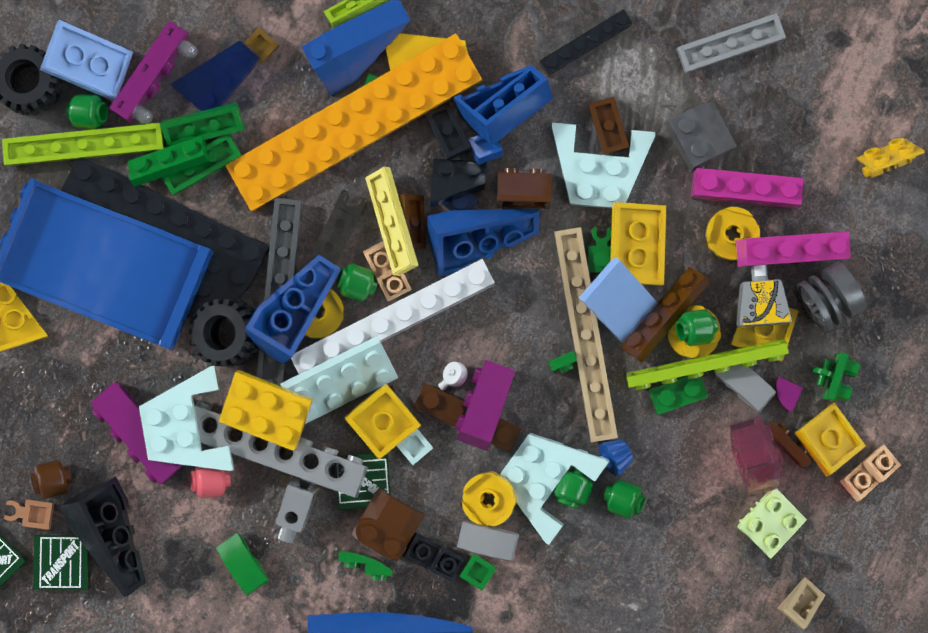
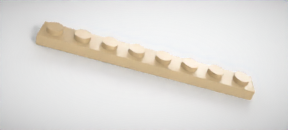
[554,227,618,442]

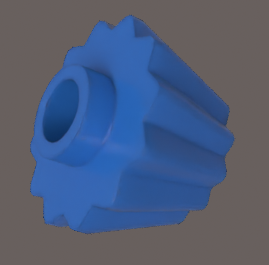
[598,440,633,477]

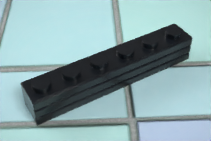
[539,9,632,77]

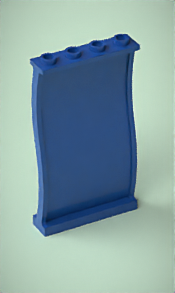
[0,178,214,351]

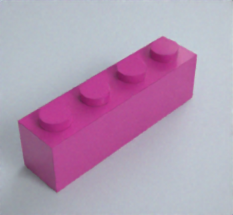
[691,168,804,209]
[736,232,851,267]

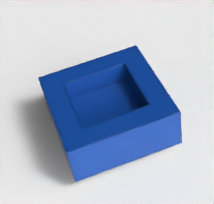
[468,135,503,164]

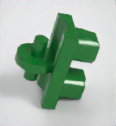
[812,352,860,401]

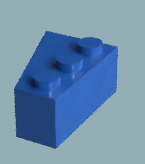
[453,65,553,146]

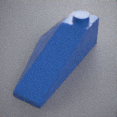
[301,0,411,96]
[244,255,341,364]

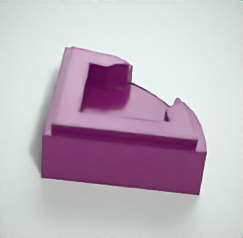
[775,377,803,412]

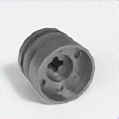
[797,261,867,332]

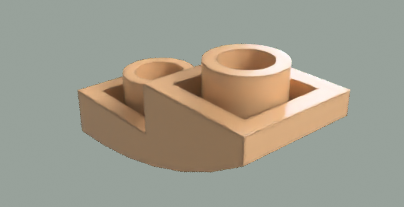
[363,241,412,302]
[840,445,901,502]

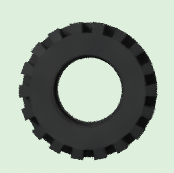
[0,44,63,116]
[189,299,260,367]

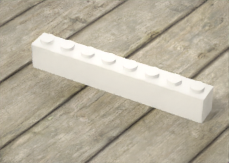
[291,259,495,374]

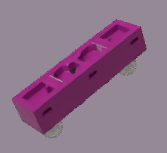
[109,21,198,124]

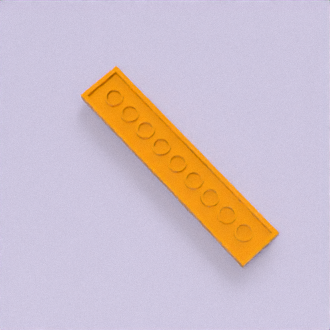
[226,33,483,212]

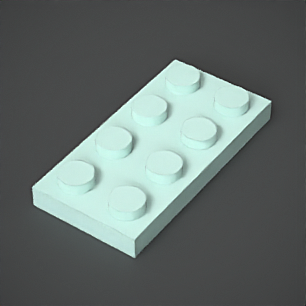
[280,336,398,424]

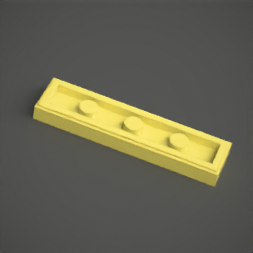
[365,167,419,276]

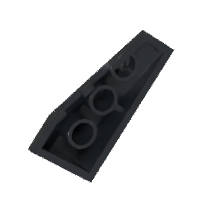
[59,476,146,597]

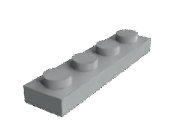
[676,13,786,74]

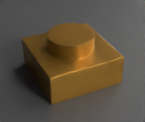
[241,27,279,66]

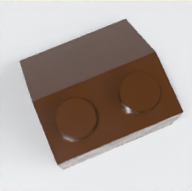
[497,168,552,209]

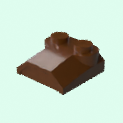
[351,487,425,561]

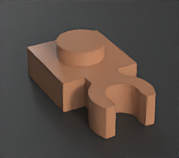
[4,499,55,530]

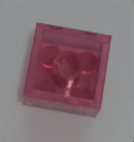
[730,416,783,497]

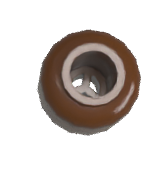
[30,460,72,499]

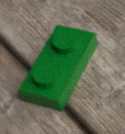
[648,376,708,415]

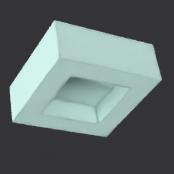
[397,429,433,465]

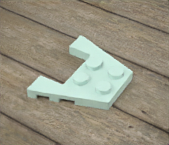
[552,123,655,209]
[139,366,234,471]
[500,433,610,545]

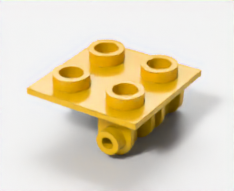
[856,138,925,178]

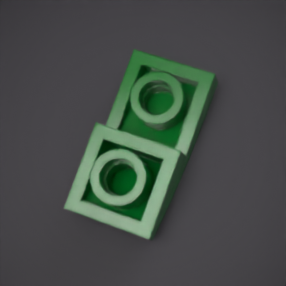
[216,533,269,596]
[338,550,393,581]

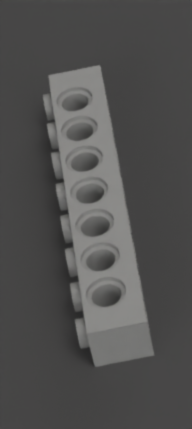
[194,401,368,498]

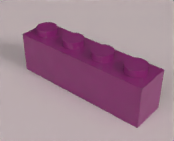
[90,382,186,484]

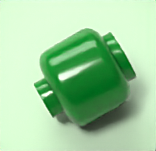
[66,94,108,129]
[336,263,377,302]
[676,309,718,346]
[554,467,593,509]
[604,480,646,519]

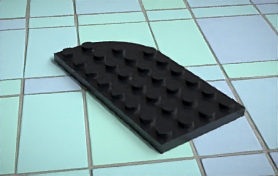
[61,158,270,318]

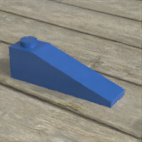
[427,209,539,276]

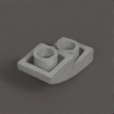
[716,364,776,413]
[457,520,519,561]

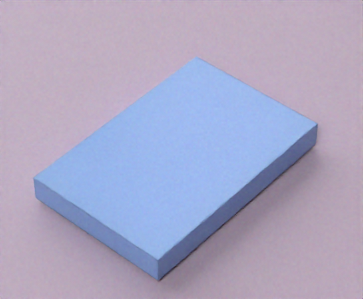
[40,20,133,101]
[579,257,658,343]

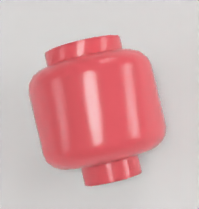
[190,466,230,498]

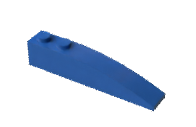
[308,612,472,633]

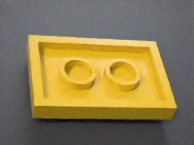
[610,202,666,286]
[218,370,314,451]

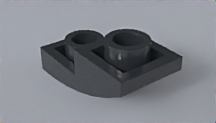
[402,532,465,582]

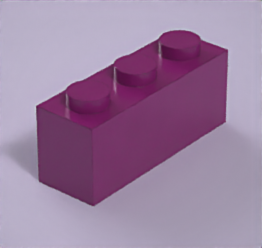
[455,360,515,451]

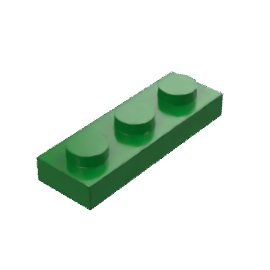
[160,102,245,147]
[162,134,242,196]
[128,136,208,187]

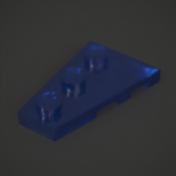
[170,41,262,111]

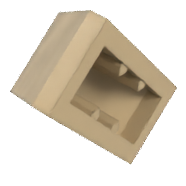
[777,577,825,629]

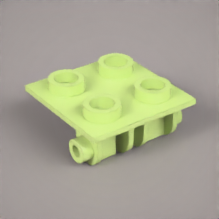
[737,486,807,559]

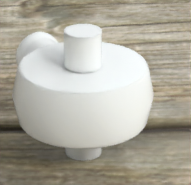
[438,362,468,391]

